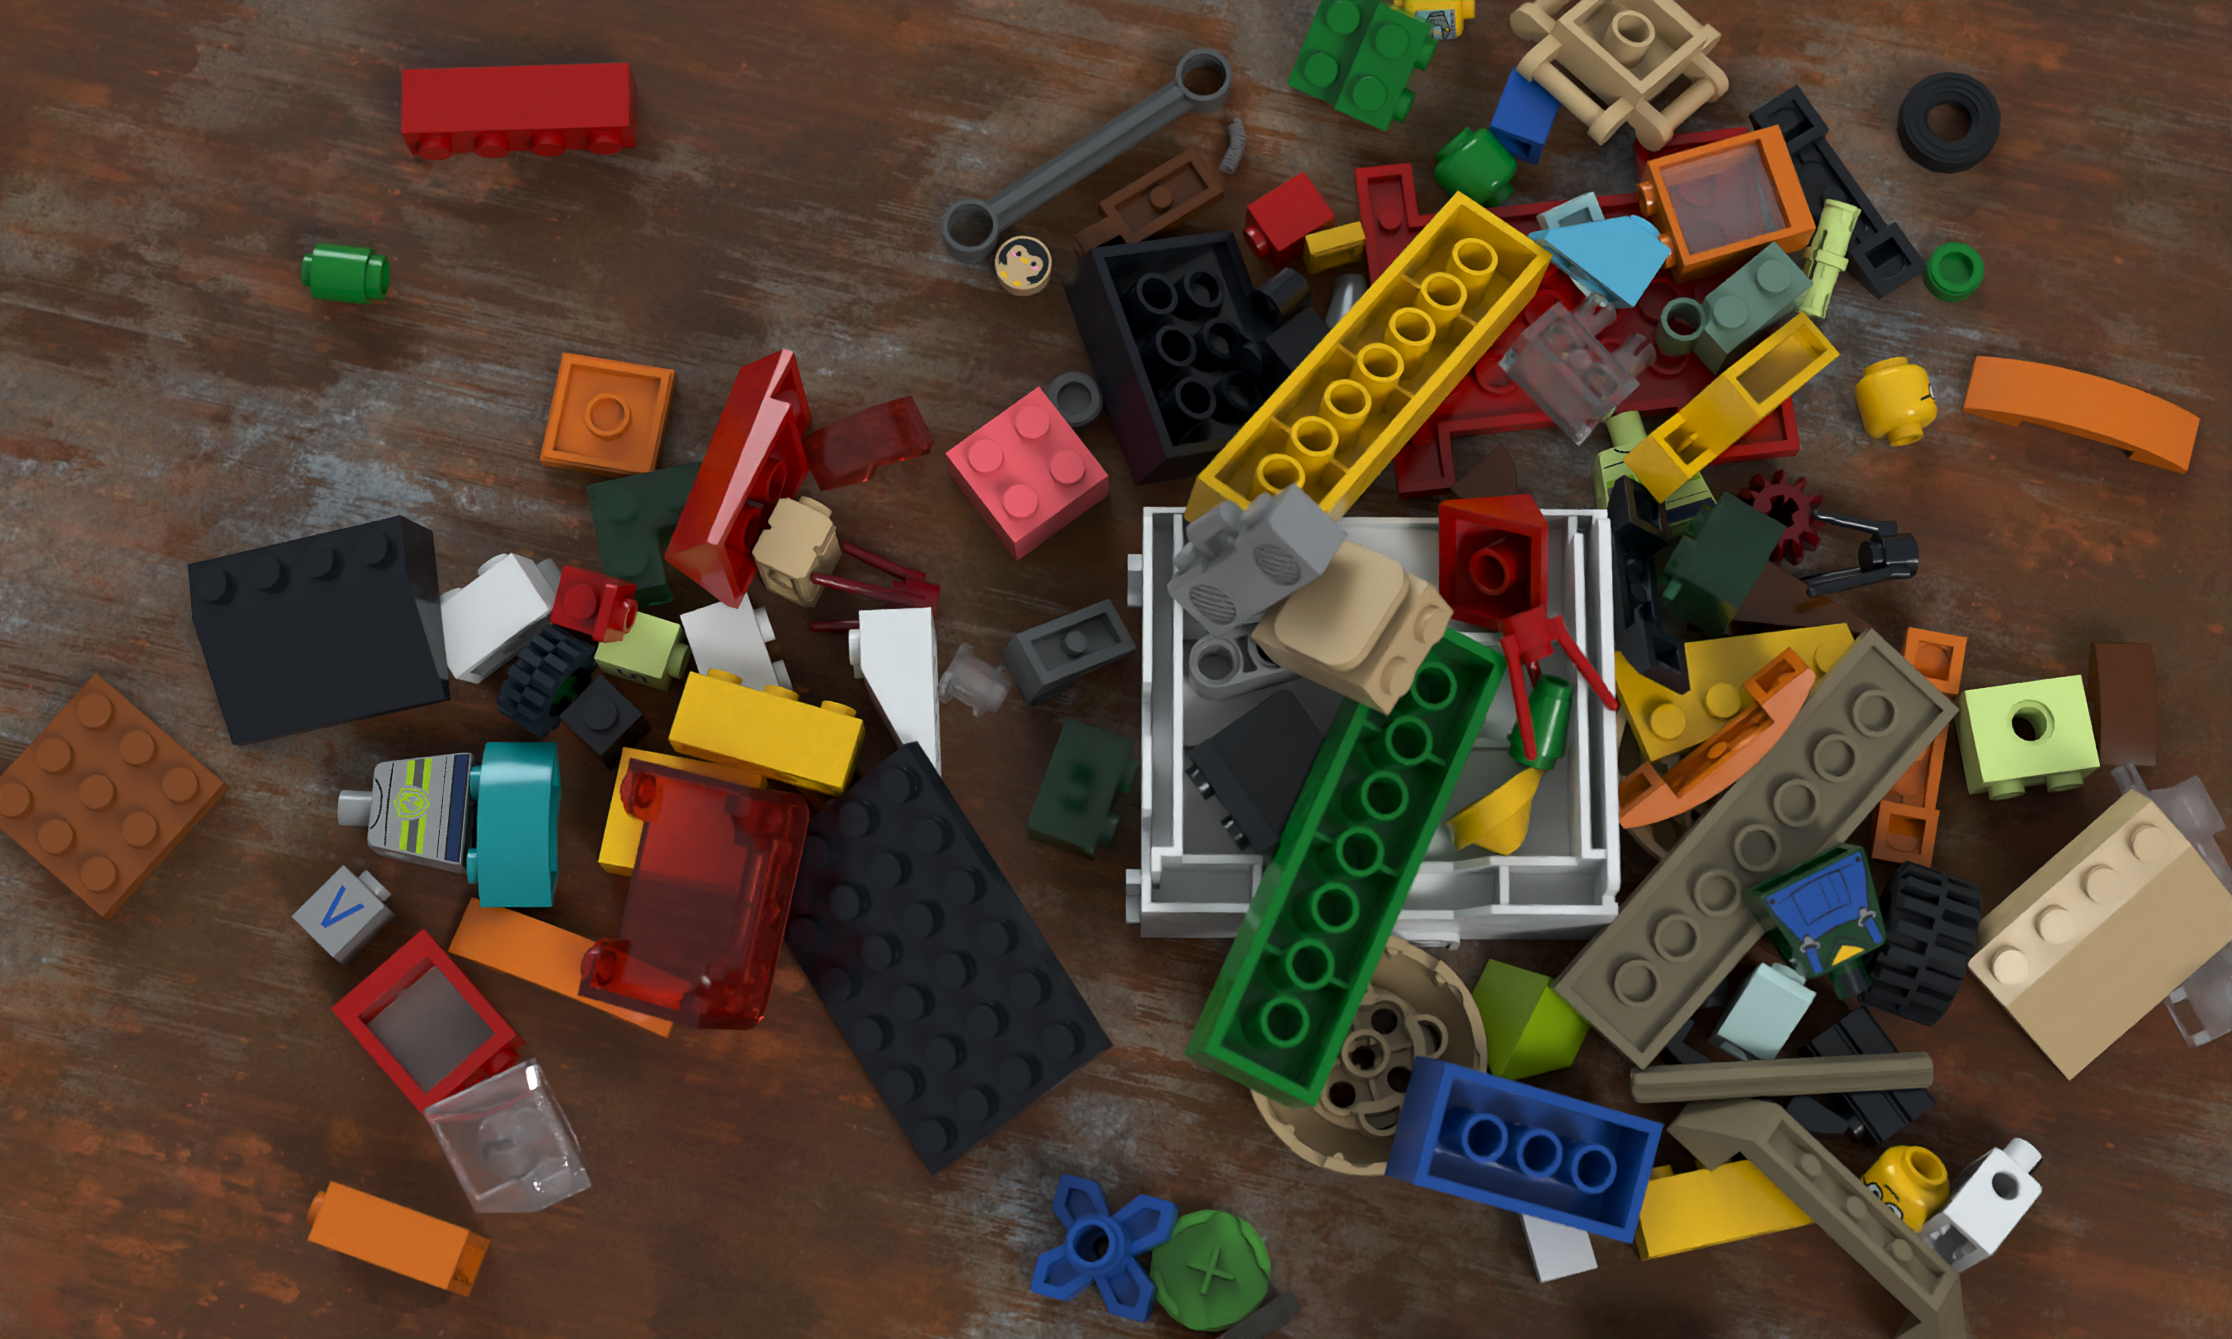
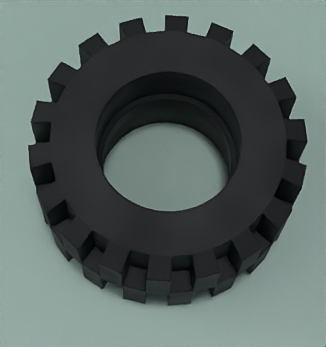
[1857,860,1982,1027]

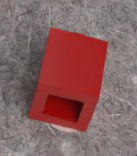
[1242,171,1335,271]

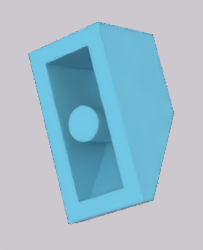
[1528,215,1672,309]

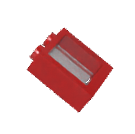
[331,928,526,1123]

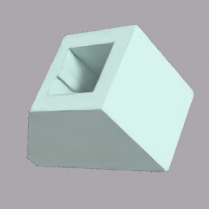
[1707,962,1816,1061]

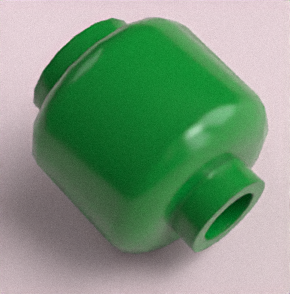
[1433,126,1518,208]

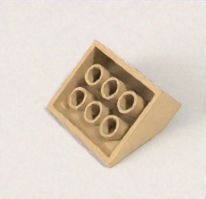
[1967,789,2232,1081]

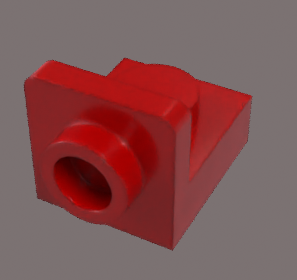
[549,565,638,643]

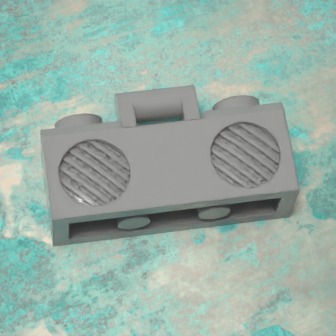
[1167,483,1348,639]

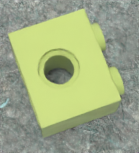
[1952,675,2100,800]

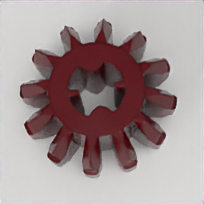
[1726,469,1827,567]

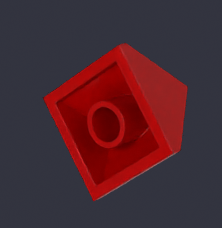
[1439,494,1549,632]

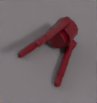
[809,542,940,633]

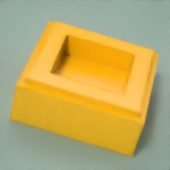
[1302,221,1366,274]

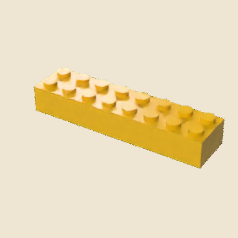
[1183,191,1553,523]

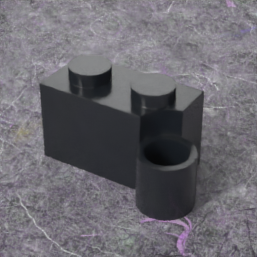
[1227,268,1331,397]

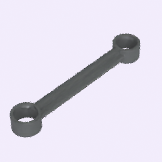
[942,48,1232,264]

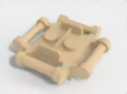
[1510,0,1729,151]

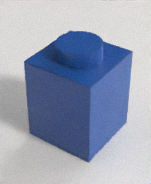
[1489,66,1561,166]

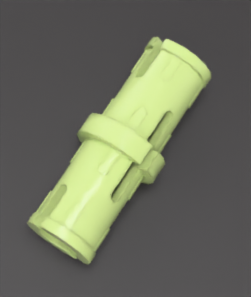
[1795,199,1861,319]

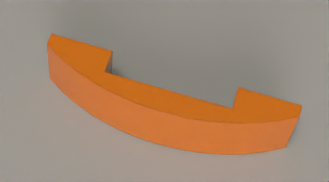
[1961,356,2200,474]
[1869,627,1967,868]
[1618,647,1816,829]
[448,897,691,1039]

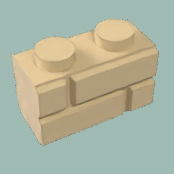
[752,496,842,609]

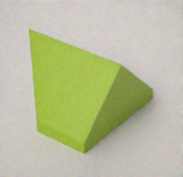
[1471,959,1590,1081]

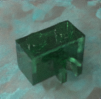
[1026,717,1141,861]

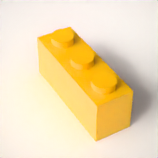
[668,669,866,798]
[1634,1158,1815,1261]

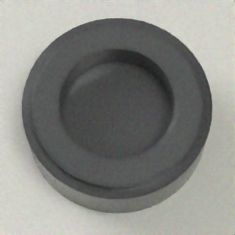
[1046,372,1103,433]

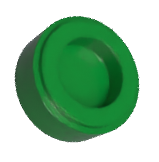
[1923,242,1984,302]

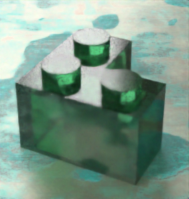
[586,461,702,609]
[1657,491,1786,639]

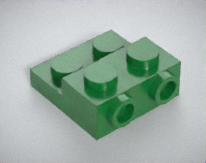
[1287,0,1439,131]

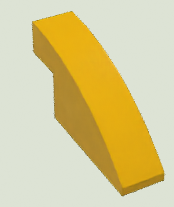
[1622,311,1840,504]

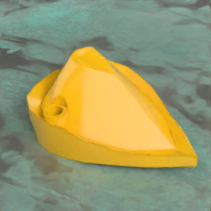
[1444,767,1548,856]

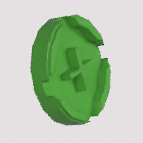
[1150,1209,1271,1333]

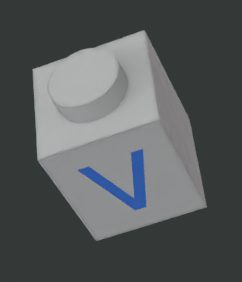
[291,865,397,966]

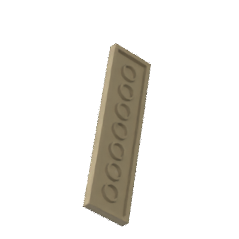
[1549,628,1960,1070]

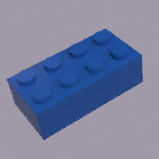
[1384,1055,1663,1244]

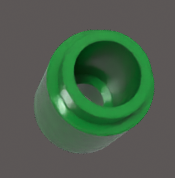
[301,243,390,305]

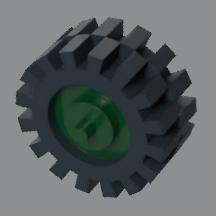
[497,623,597,737]

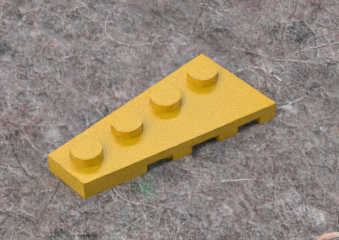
[1614,623,1854,765]

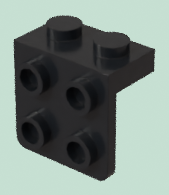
[1185,690,1325,855]

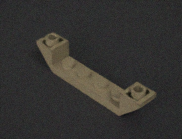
[1667,1098,1967,1339]

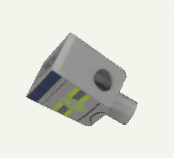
[337,753,482,874]

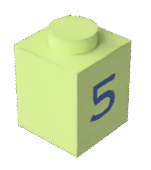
[594,612,691,692]

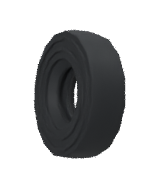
[1897,71,2001,174]

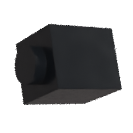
[559,674,651,771]

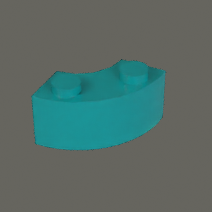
[467,742,562,907]

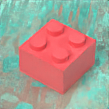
[945,386,1109,561]

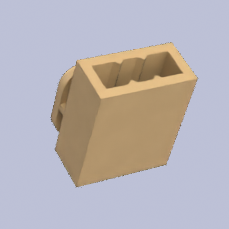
[1251,540,1453,715]

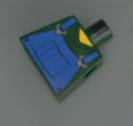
[1740,843,1887,999]

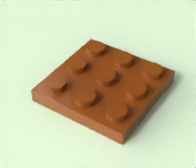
[0,673,230,921]

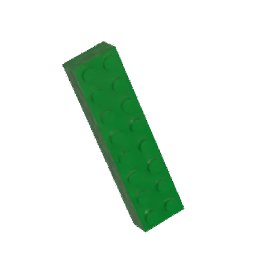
[1183,626,1507,1110]

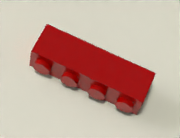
[401,62,637,160]

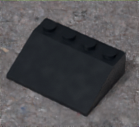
[1060,230,1270,486]
[188,515,451,746]

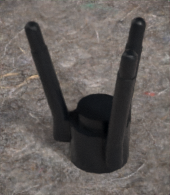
[1797,509,1919,598]

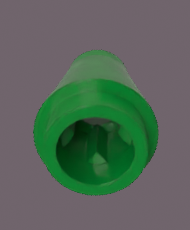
[1506,674,1575,770]

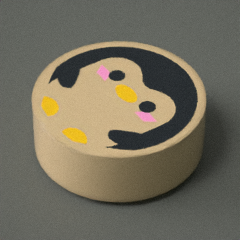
[995,236,1052,296]

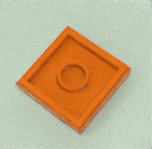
[540,352,677,484]

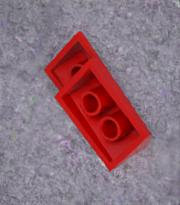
[663,349,812,609]

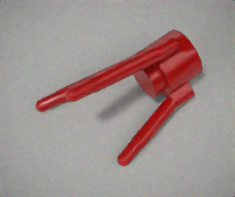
[1497,604,1618,761]

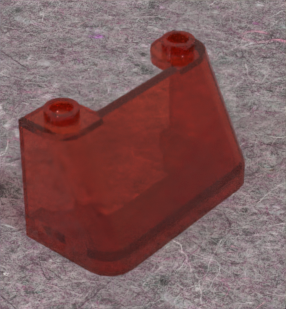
[578,758,809,1031]

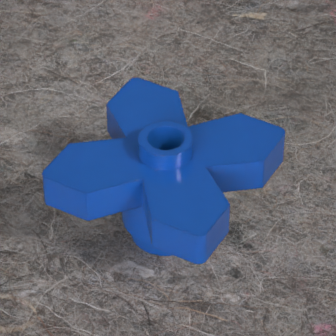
[1030,1174,1179,1323]

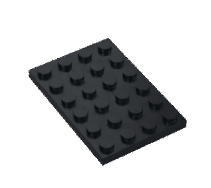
[748,741,1113,1176]

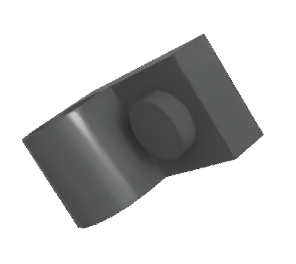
[1000,599,1137,707]

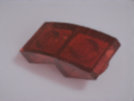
[801,395,935,492]

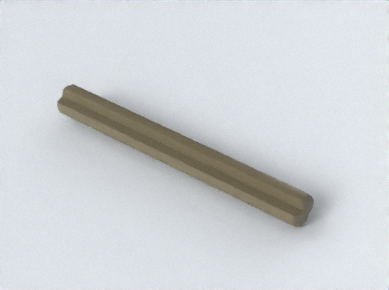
[1629,1051,1934,1104]

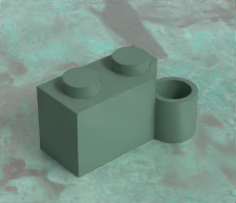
[1654,241,1813,376]

